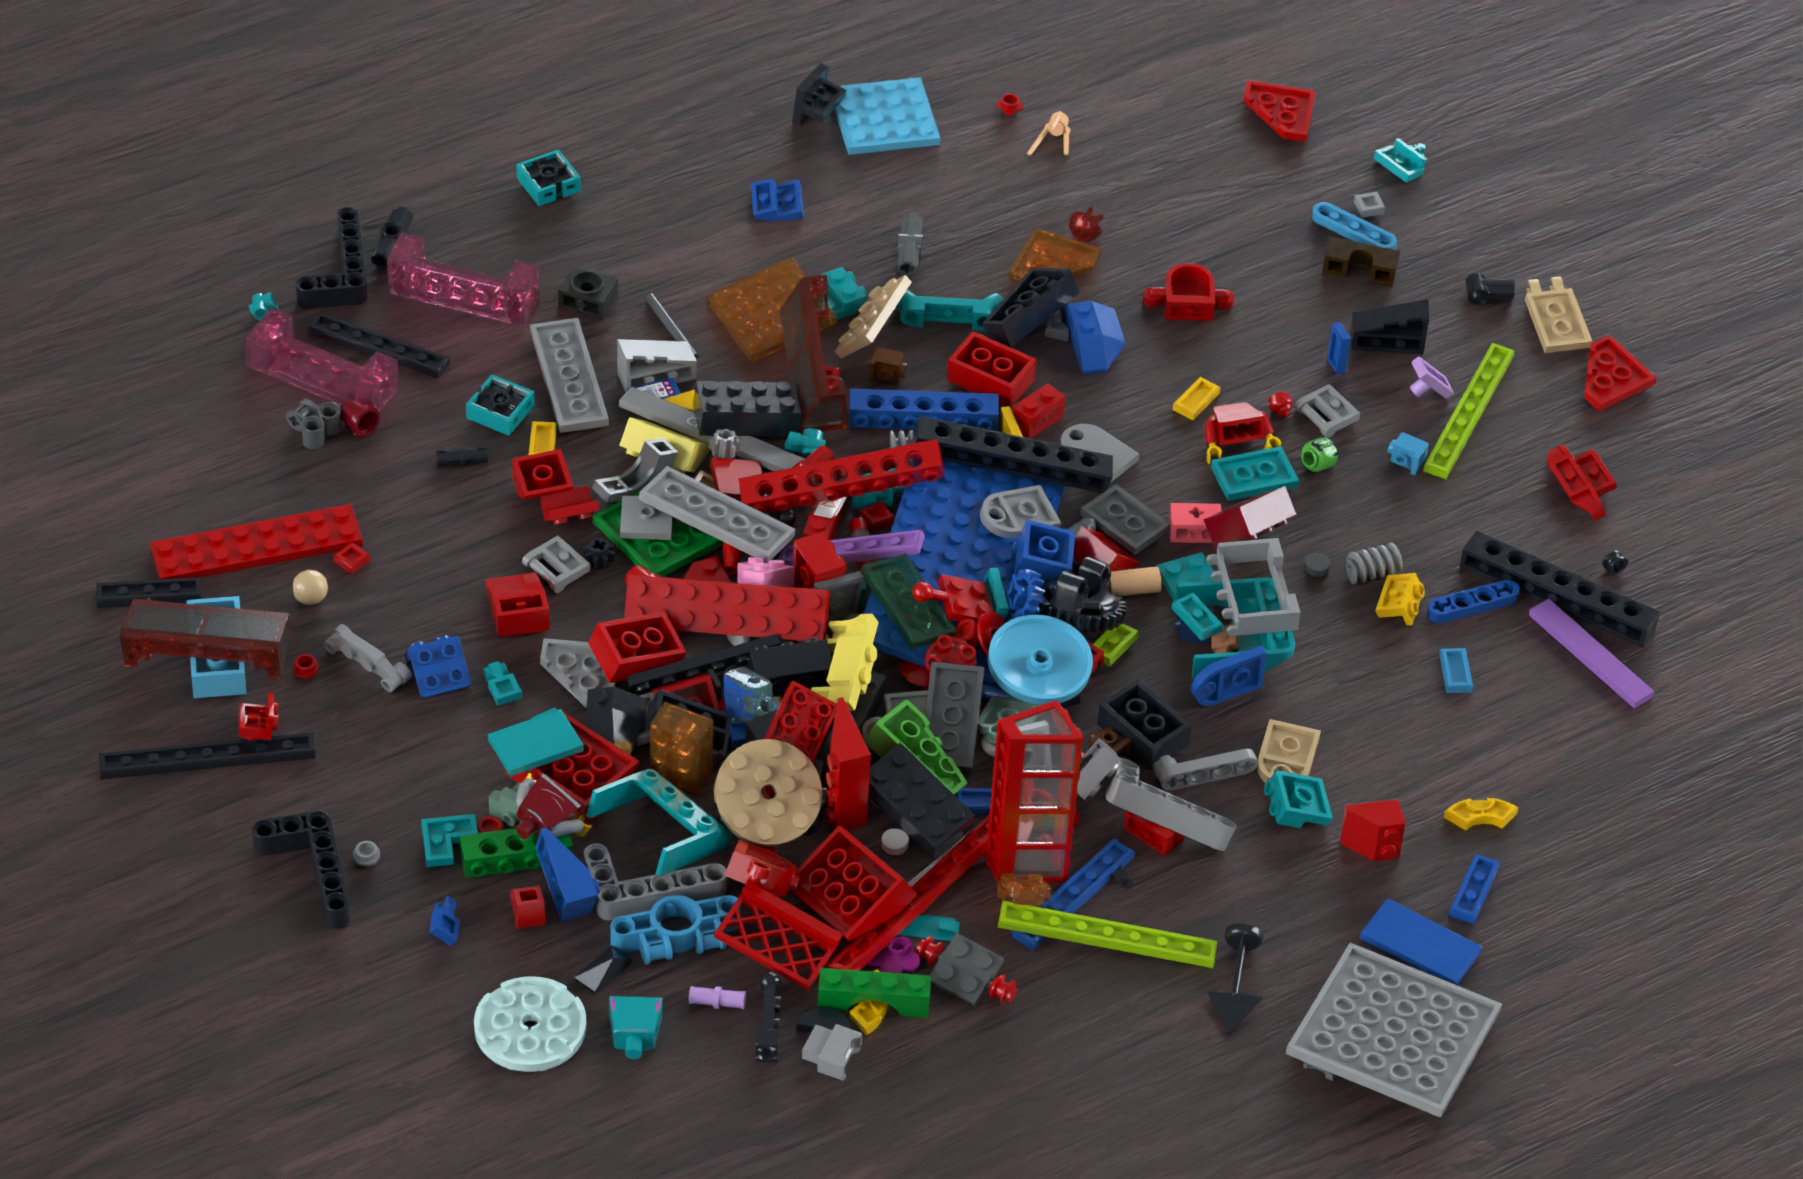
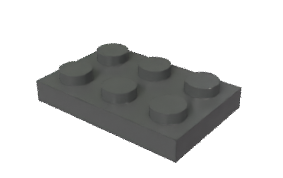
[1080,484,1170,555]

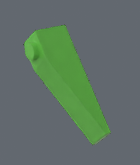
[864,699,967,795]

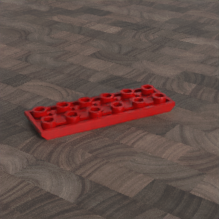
[761,681,837,799]

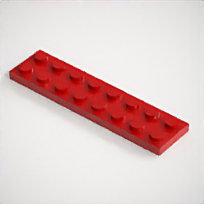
[150,504,363,580]
[624,575,830,641]

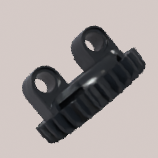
[1036,557,1127,633]

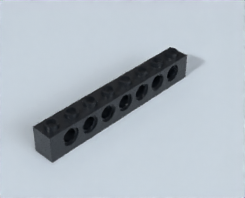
[912,416,1113,493]
[1460,531,1660,647]

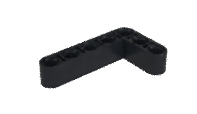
[296,207,368,309]
[252,811,350,929]

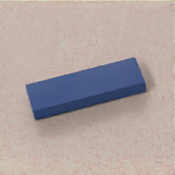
[1449,854,1501,924]

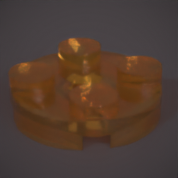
[996,873,1052,905]

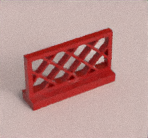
[714,881,843,991]

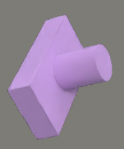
[1410,356,1454,399]

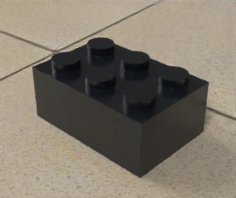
[745,638,832,699]
[1097,679,1192,771]

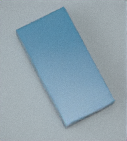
[1439,648,1473,693]

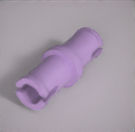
[689,986,747,1009]

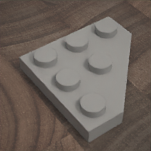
[540,638,616,708]

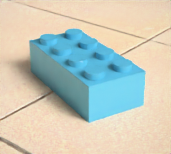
[187,596,247,698]

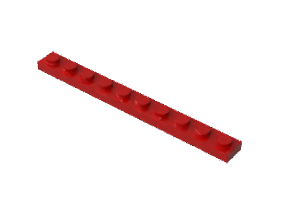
[828,814,990,971]

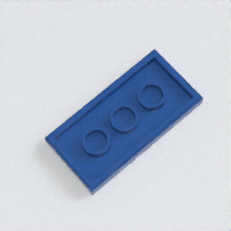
[1360,898,1482,985]

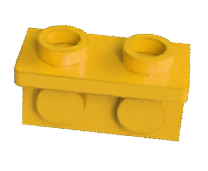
[1375,573,1425,626]

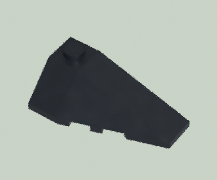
[819,671,886,763]

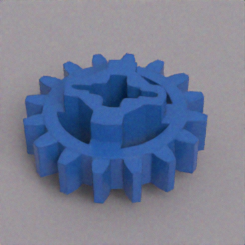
[1005,569,1045,621]

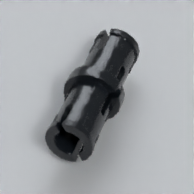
[436,446,488,466]

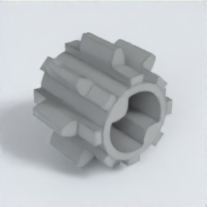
[709,429,741,459]

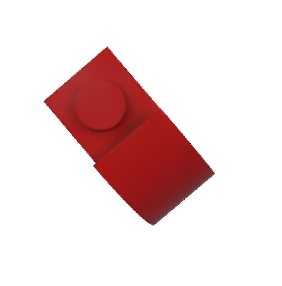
[510,885,545,930]

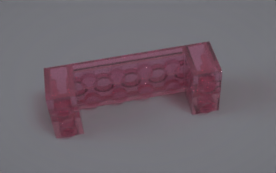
[387,232,539,326]
[244,308,399,411]

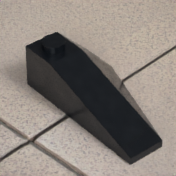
[587,686,647,755]

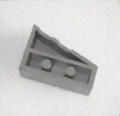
[617,339,697,393]

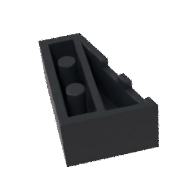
[1350,299,1429,354]

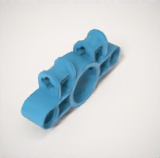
[610,895,741,965]

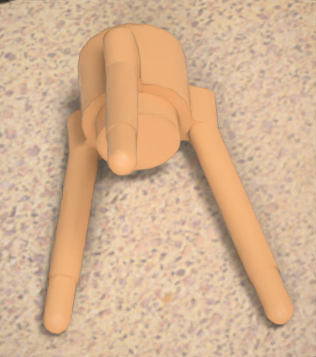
[1027,111,1071,156]

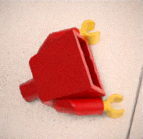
[1204,402,1281,464]

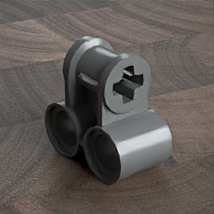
[286,399,341,449]

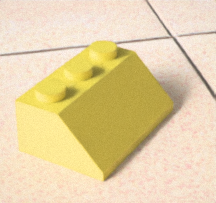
[619,417,710,474]

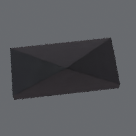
[574,945,632,995]

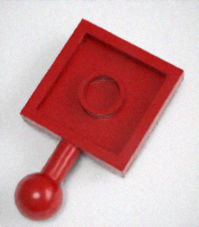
[912,574,994,623]

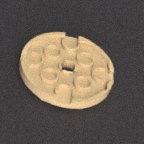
[714,739,822,847]

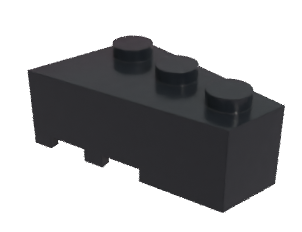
[644,689,733,773]

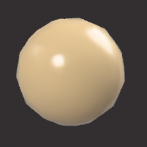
[293,569,328,605]

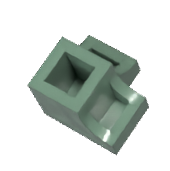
[489,782,522,828]

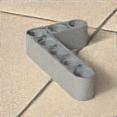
[1105,758,1237,851]
[584,844,727,920]

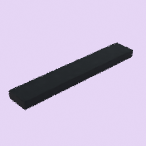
[307,312,450,379]

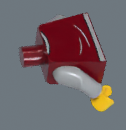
[515,773,592,839]

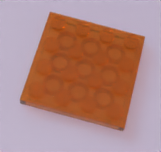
[706,257,838,362]

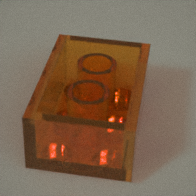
[650,702,713,794]

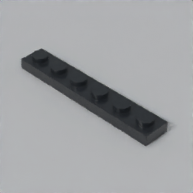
[627,634,781,695]

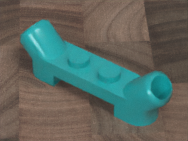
[895,289,1004,331]

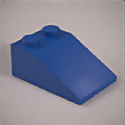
[535,828,600,922]

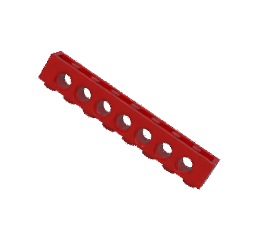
[738,439,945,513]

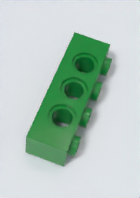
[460,828,573,878]

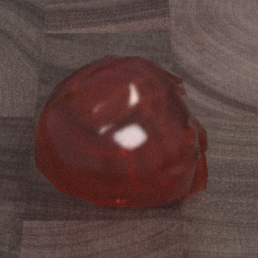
[1068,207,1104,242]

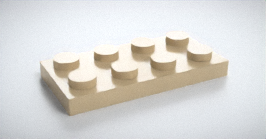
[835,275,911,358]

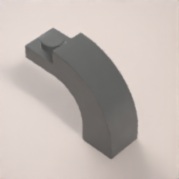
[592,438,678,503]

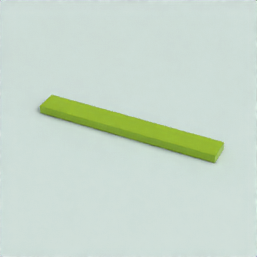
[1423,343,1515,479]
[998,900,1218,968]

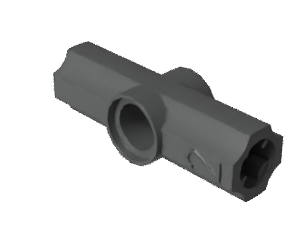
[897,213,923,277]

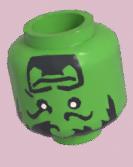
[1301,438,1338,472]

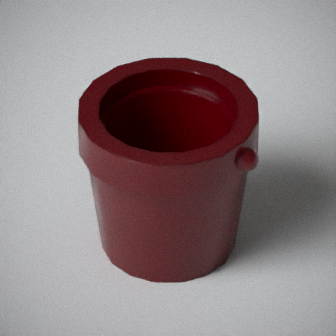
[340,399,380,437]

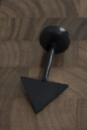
[1208,923,1263,1035]

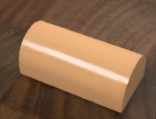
[1109,567,1161,597]

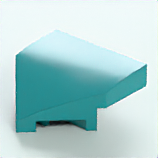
[1373,138,1426,183]

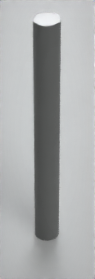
[645,294,699,360]

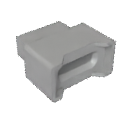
[802,1024,862,1081]

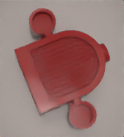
[1143,263,1235,321]
[724,839,800,896]

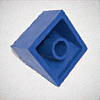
[1014,519,1075,580]

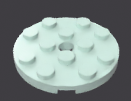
[474,976,586,1072]

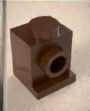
[869,347,908,383]
[1089,726,1132,759]

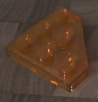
[1008,228,1102,282]

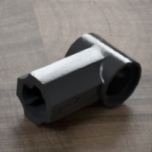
[1466,273,1515,305]

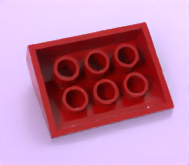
[824,697,871,831]
[505,709,639,825]
[792,825,917,941]

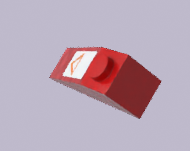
[802,496,850,540]

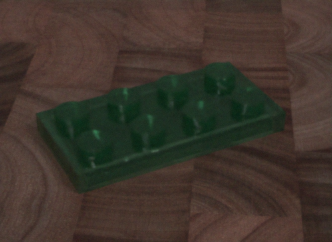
[860,553,957,650]

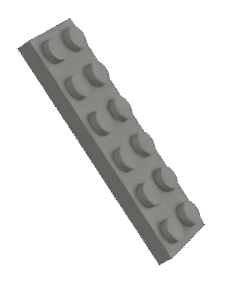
[530,318,609,433]
[639,466,796,562]

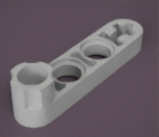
[1153,749,1259,791]

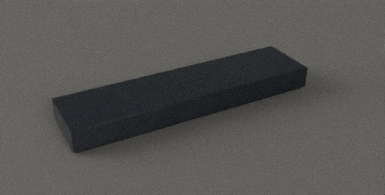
[96,577,202,608]

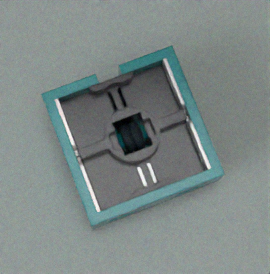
[516,149,581,206]
[466,374,535,436]

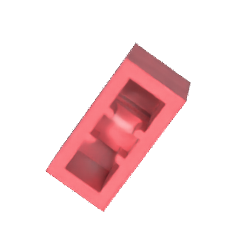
[1168,503,1221,543]

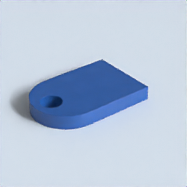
[1191,646,1266,706]

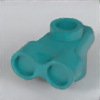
[249,292,278,332]
[784,428,826,457]

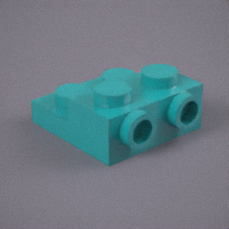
[799,267,867,325]
[1264,770,1333,828]

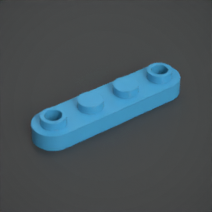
[1312,202,1397,250]

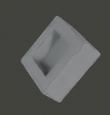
[1354,192,1385,218]

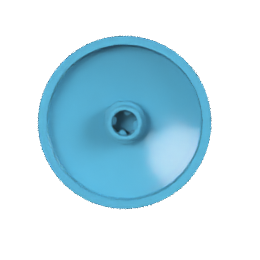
[988,615,1093,705]

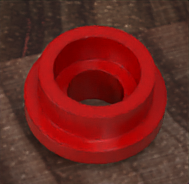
[292,654,319,678]

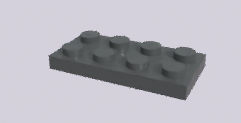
[925,662,984,770]

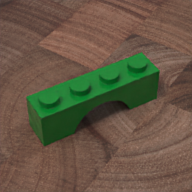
[818,968,931,1018]

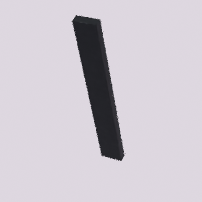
[99,732,316,779]

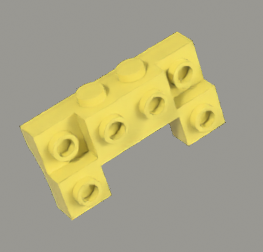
[811,614,879,717]

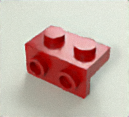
[540,486,599,525]
[238,692,279,741]

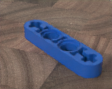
[1427,580,1520,623]

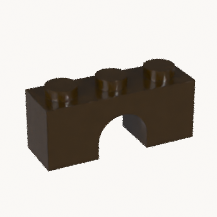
[1322,237,1400,287]

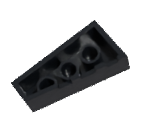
[982,268,1080,348]

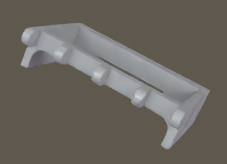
[1206,538,1301,636]

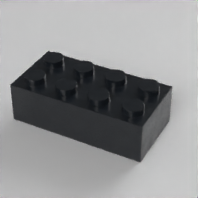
[693,381,801,437]
[868,742,975,861]

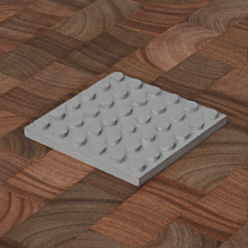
[1286,943,1502,1118]

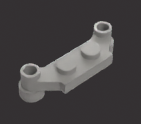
[323,624,412,692]

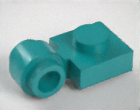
[483,661,522,706]

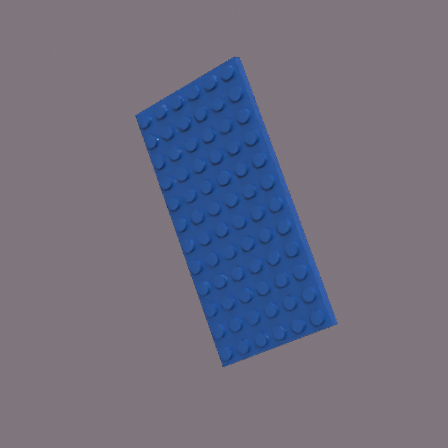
[863,461,1064,686]

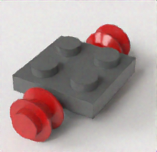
[916,933,1018,1007]

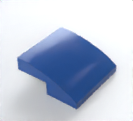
[751,178,804,221]

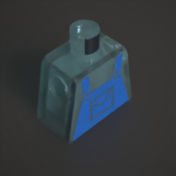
[724,667,779,723]

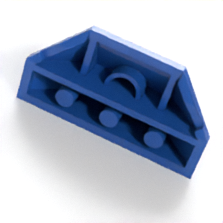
[1061,301,1125,375]

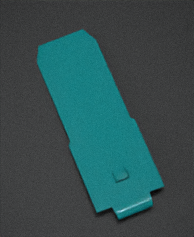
[898,915,960,941]

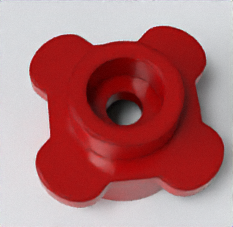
[996,93,1024,116]

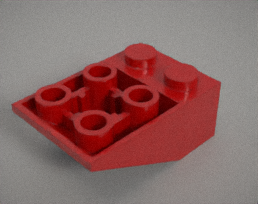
[485,572,550,638]

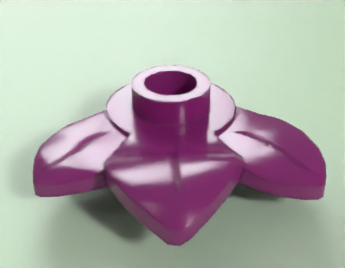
[866,937,920,974]

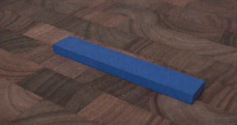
[1012,838,1135,951]

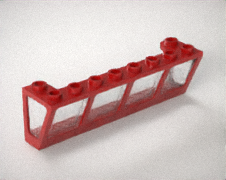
[985,700,1084,883]

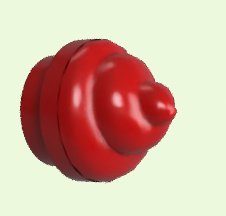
[1268,391,1293,418]

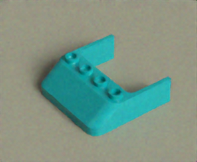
[1176,577,1295,680]
[586,769,732,877]

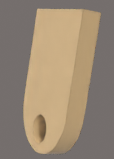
[1257,719,1321,783]

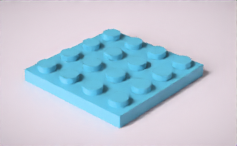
[835,77,940,155]

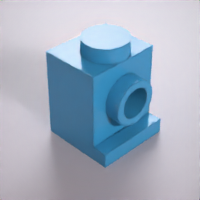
[1387,432,1429,475]

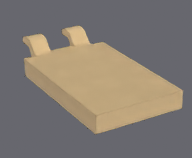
[1525,277,1592,353]

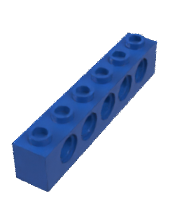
[849,389,999,432]

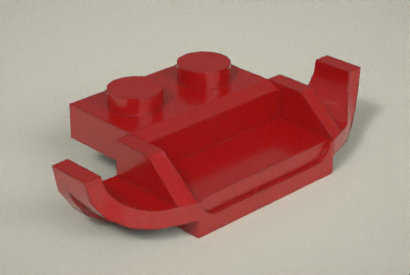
[1547,444,1617,520]

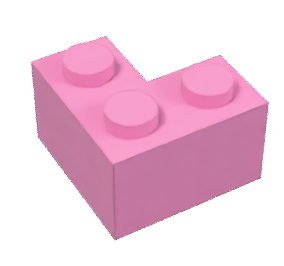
[737,557,795,588]

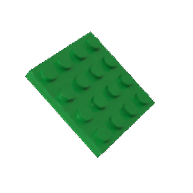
[593,491,723,577]

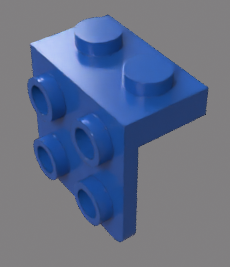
[404,635,471,698]

